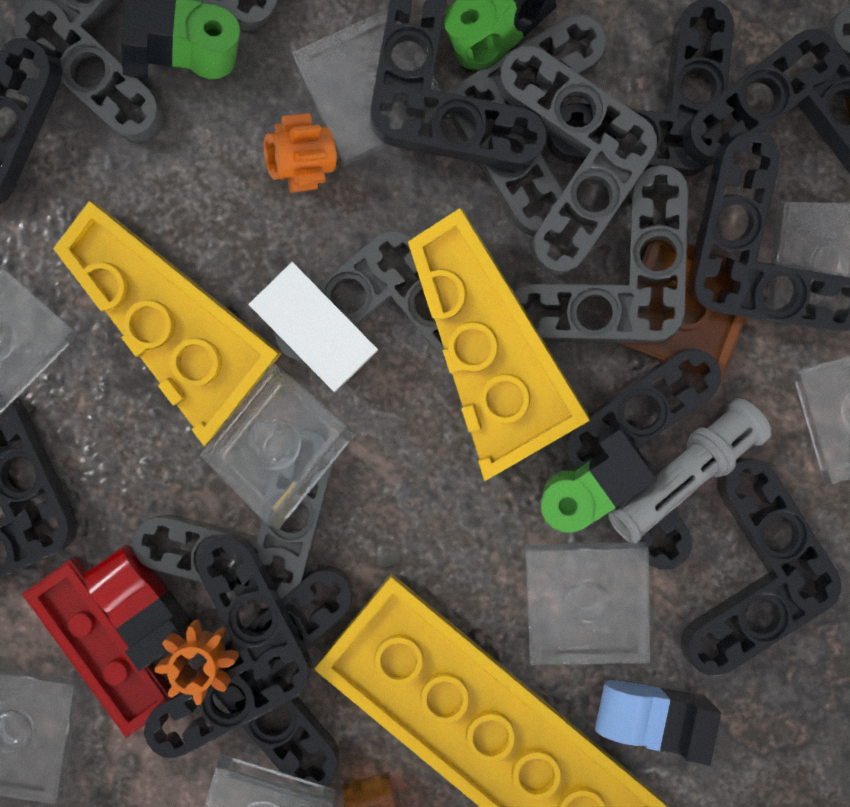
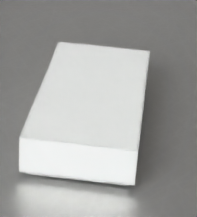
[248,262,378,392]

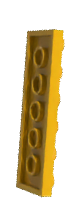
[314,573,667,807]

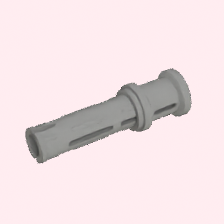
[608,398,771,544]

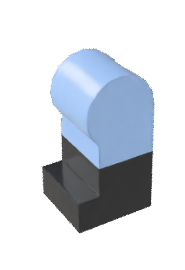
[595,680,722,766]

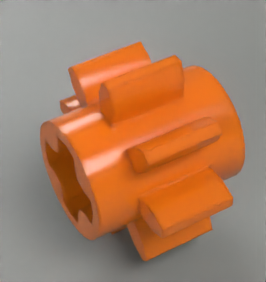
[264,113,337,193]
[155,620,239,705]

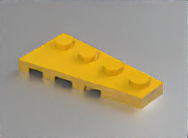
[53,201,282,446]
[408,208,590,481]

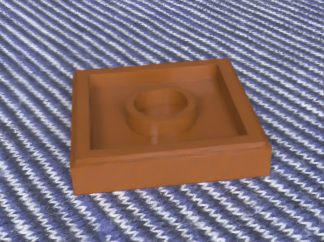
[614,240,747,383]

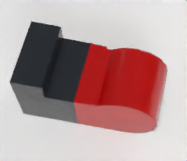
[84,545,193,671]

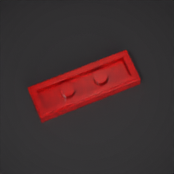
[22,556,171,738]

